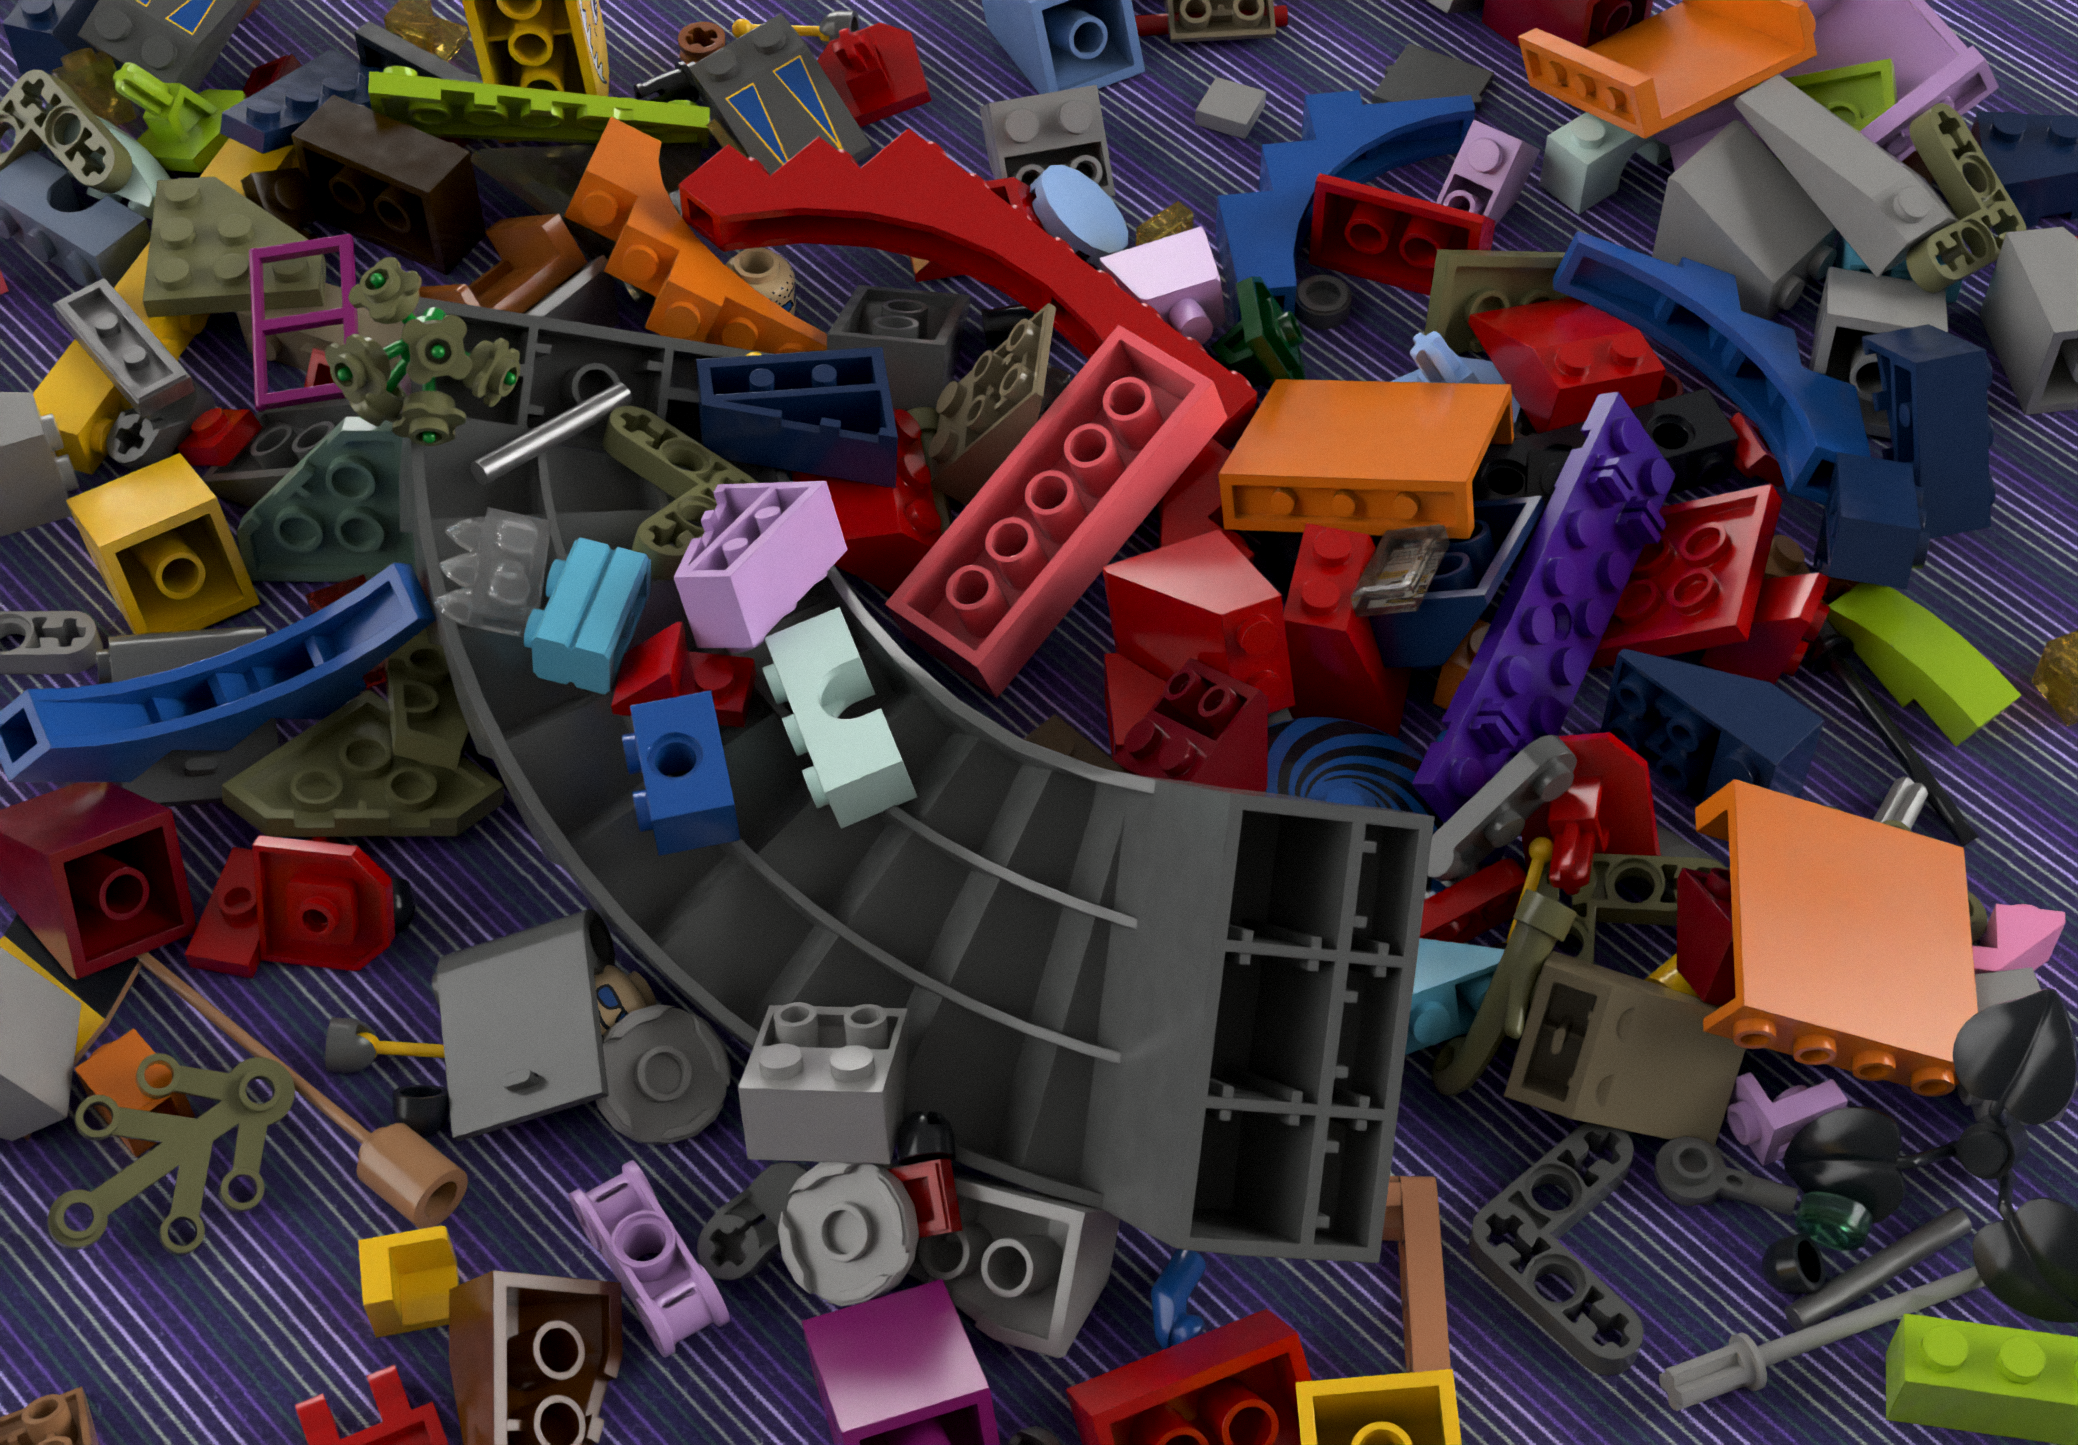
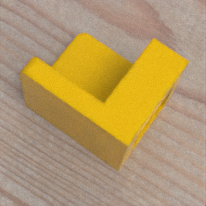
[358,1226,459,1338]

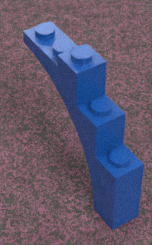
[1215,90,1475,325]
[1553,231,1871,506]
[0,562,436,782]

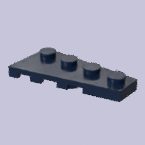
[220,50,384,154]

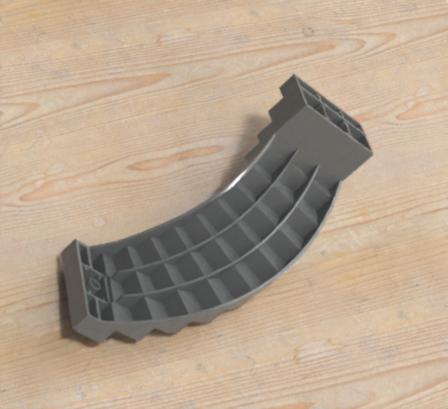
[398,297,1435,1263]

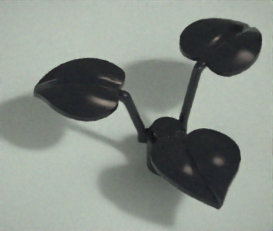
[1783,988,2078,1323]

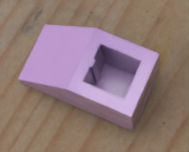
[1436,120,1540,226]

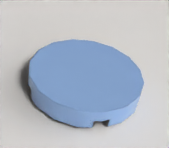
[1030,165,1128,265]

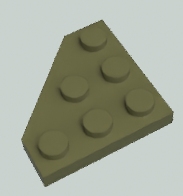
[143,177,327,317]
[221,690,504,837]

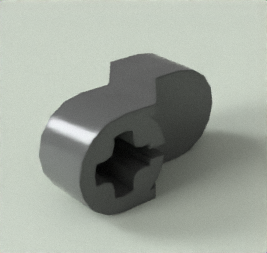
[106,379,215,472]
[697,1162,812,1280]

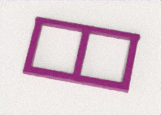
[249,234,359,412]

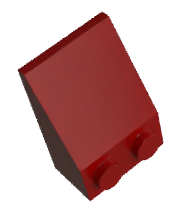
[1468,297,1666,434]

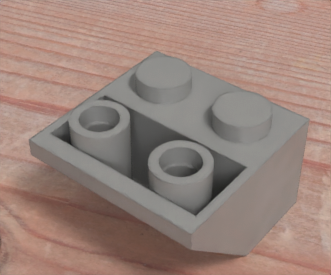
[980,85,1115,197]
[738,1002,909,1164]

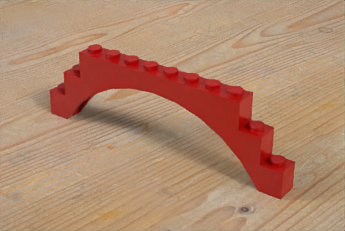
[679,128,1258,564]

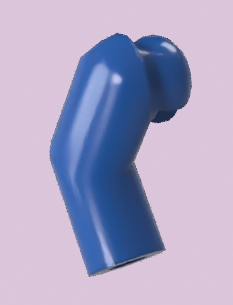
[1151,1249,1206,1349]

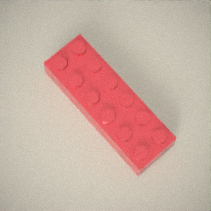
[884,325,1227,699]

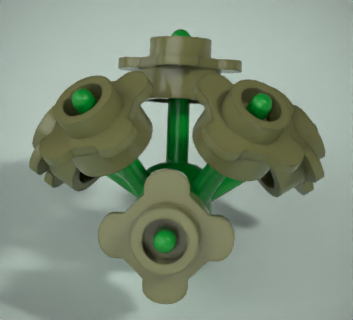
[325,257,520,446]

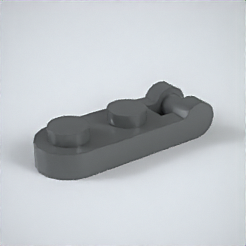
[1427,735,1577,887]

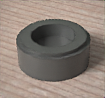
[1295,275,1352,330]

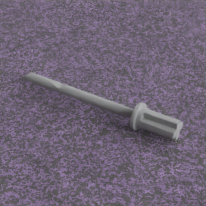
[1659,1266,1986,1411]

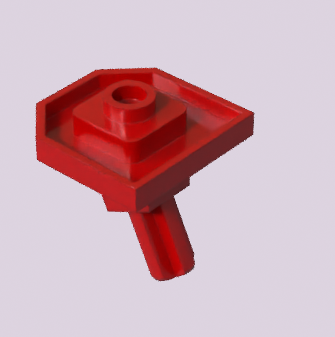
[817,22,932,127]
[1521,732,1661,895]
[252,835,395,971]

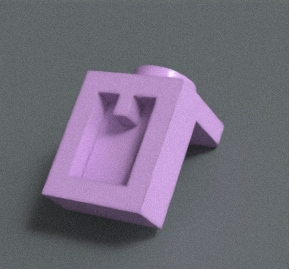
[1727,1072,1848,1166]

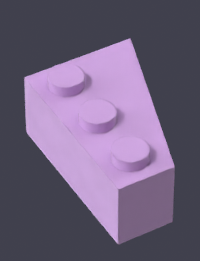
[674,481,848,653]

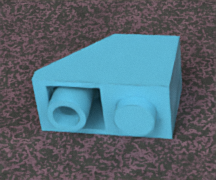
[1405,938,1505,1055]

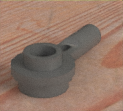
[1654,1136,1799,1216]

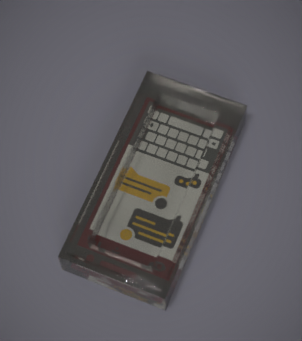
[1350,524,1450,617]

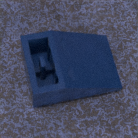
[1600,649,1824,804]

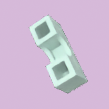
[1540,112,1671,215]
[762,607,917,829]

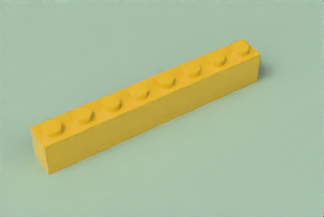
[33,138,303,475]

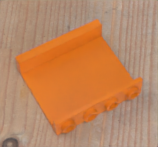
[1518,0,1817,139]
[1218,379,1514,539]
[1695,779,1978,1096]

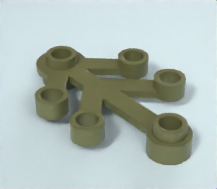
[47,1053,295,1255]

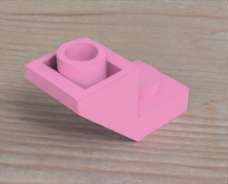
[1972,904,2066,974]

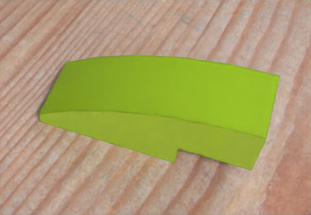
[1826,582,2022,747]

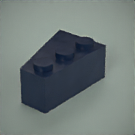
[1964,111,2078,227]
[697,347,898,488]

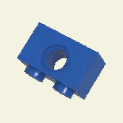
[621,690,740,856]

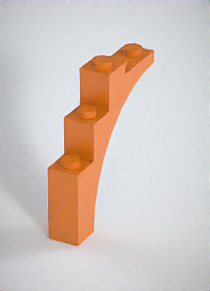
[564,117,827,354]

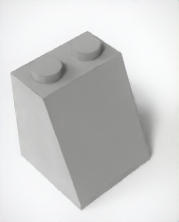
[1652,119,1837,321]
[1979,226,2078,415]
[1809,266,1948,438]
[0,392,79,537]
[0,947,81,1141]

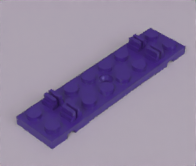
[1412,392,1676,864]

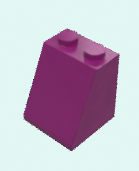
[801,1279,1000,1445]

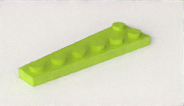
[368,66,710,148]

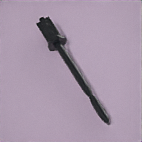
[1801,618,1979,847]

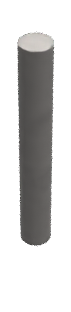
[471,382,632,485]
[1785,1207,1972,1331]

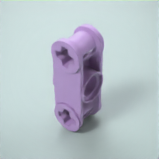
[568,1160,730,1358]

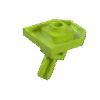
[113,62,247,173]

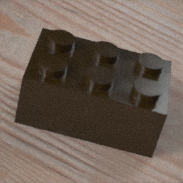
[291,95,487,275]

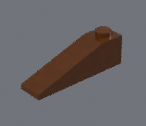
[449,1270,623,1445]

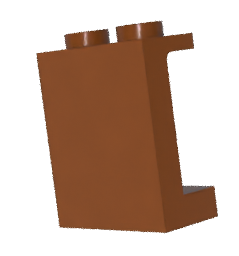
[419,213,588,313]

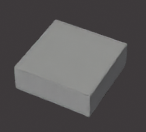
[1195,77,1266,139]

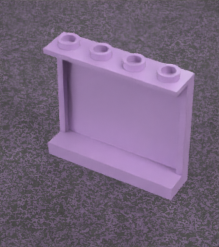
[1763,0,1999,161]

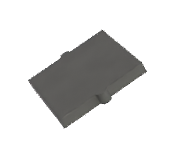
[1371,43,1494,110]

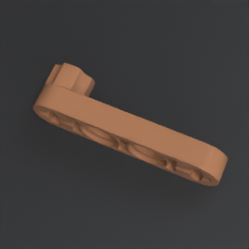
[1382,1176,1451,1373]

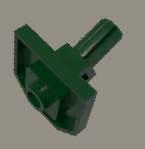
[1210,276,1306,388]

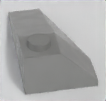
[1733,74,1959,278]
[880,1158,1120,1358]

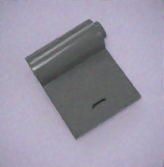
[96,626,279,807]
[432,909,615,1141]

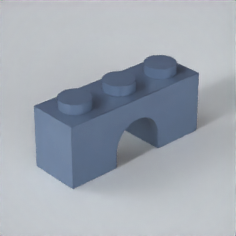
[0,149,151,288]

